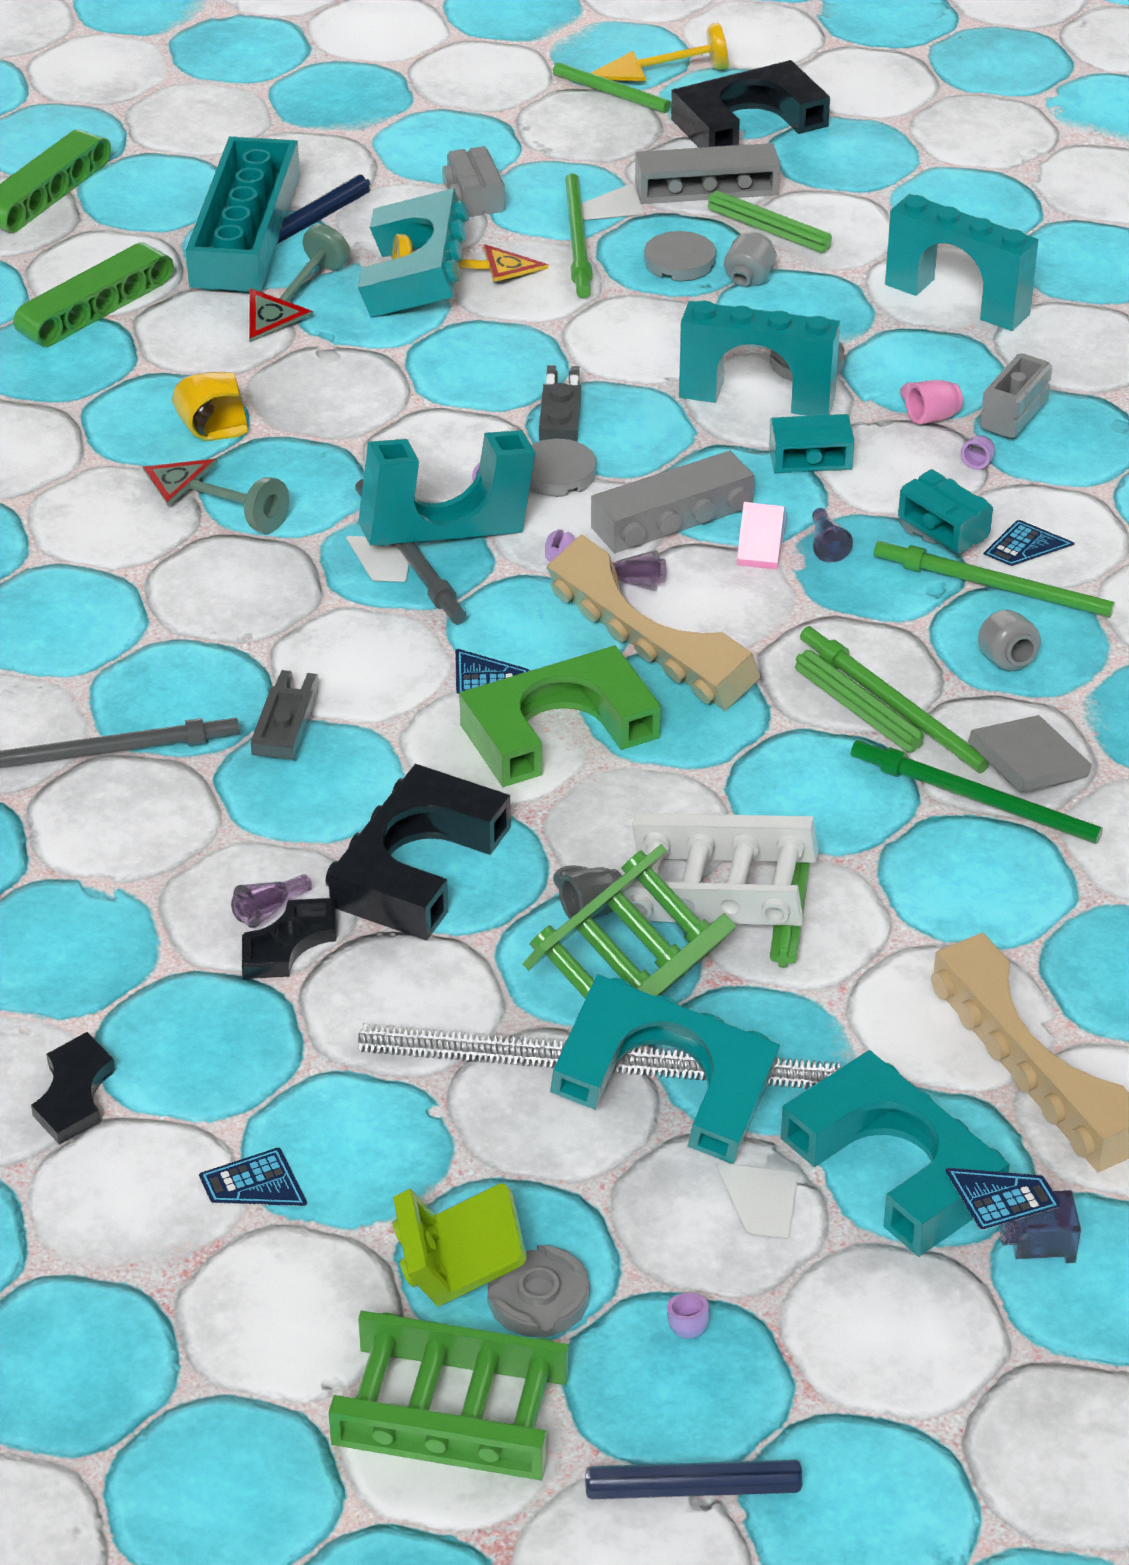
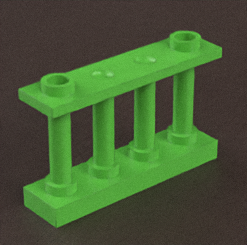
[523,844,737,999]
[328,1310,569,1481]

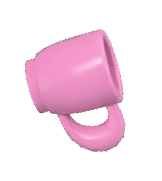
[900,380,963,425]

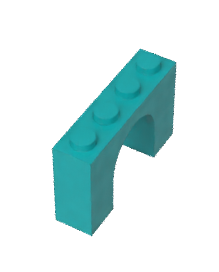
[358,188,469,317]
[885,194,1039,331]
[679,301,840,416]
[358,430,536,546]
[550,974,780,1164]
[781,1050,1010,1257]

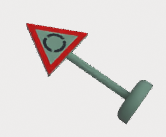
[249,224,351,342]
[143,458,290,533]

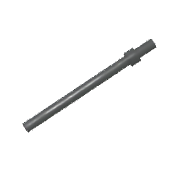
[355,479,466,624]
[0,717,240,768]

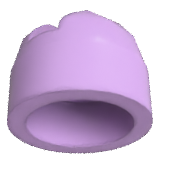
[961,435,995,470]
[545,529,575,562]
[667,1293,710,1339]

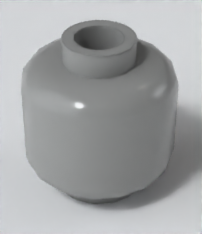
[724,232,777,286]
[978,610,1041,671]

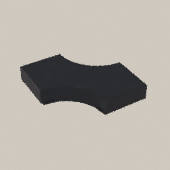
[242,898,336,979]
[31,1032,115,1145]

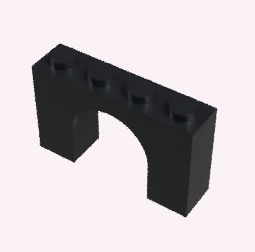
[671,60,830,148]
[325,763,511,941]

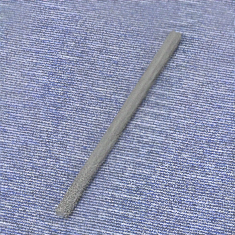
[358,1023,841,1089]

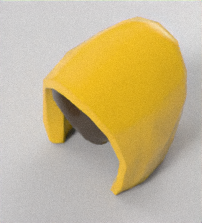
[171,372,248,441]

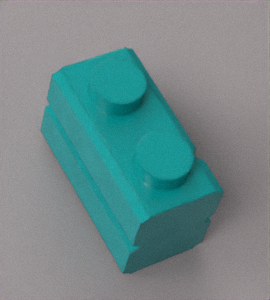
[769,414,854,474]
[898,469,993,555]

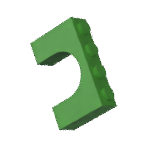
[459,645,661,788]

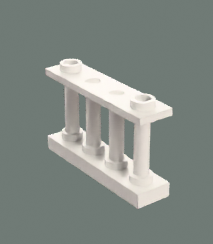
[621,813,818,926]

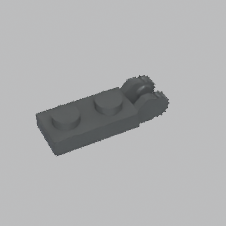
[539,365,581,442]
[251,670,319,760]

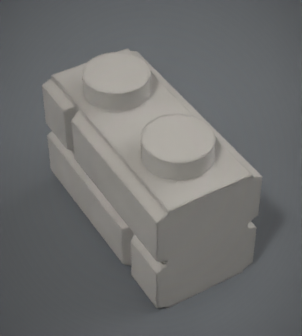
[442,146,505,217]
[980,353,1052,438]

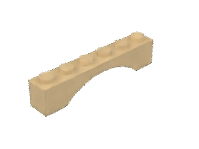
[546,534,761,711]
[931,932,1129,1173]

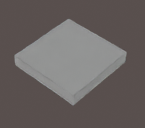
[968,715,1092,793]

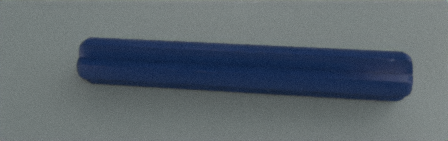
[277,174,371,244]
[585,1460,802,1499]

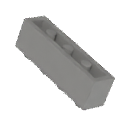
[635,143,780,204]
[591,450,755,553]

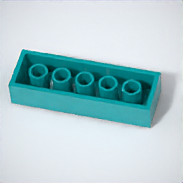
[186,136,300,293]

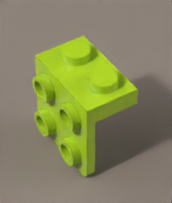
[392,1183,527,1307]

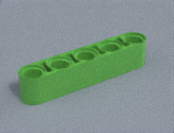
[0,129,111,233]
[13,242,174,347]

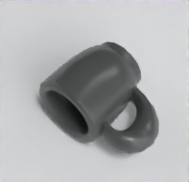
[553,865,622,919]

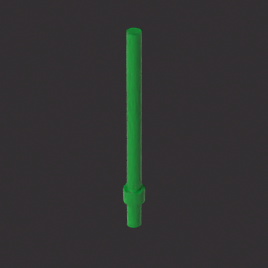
[850,740,1103,844]

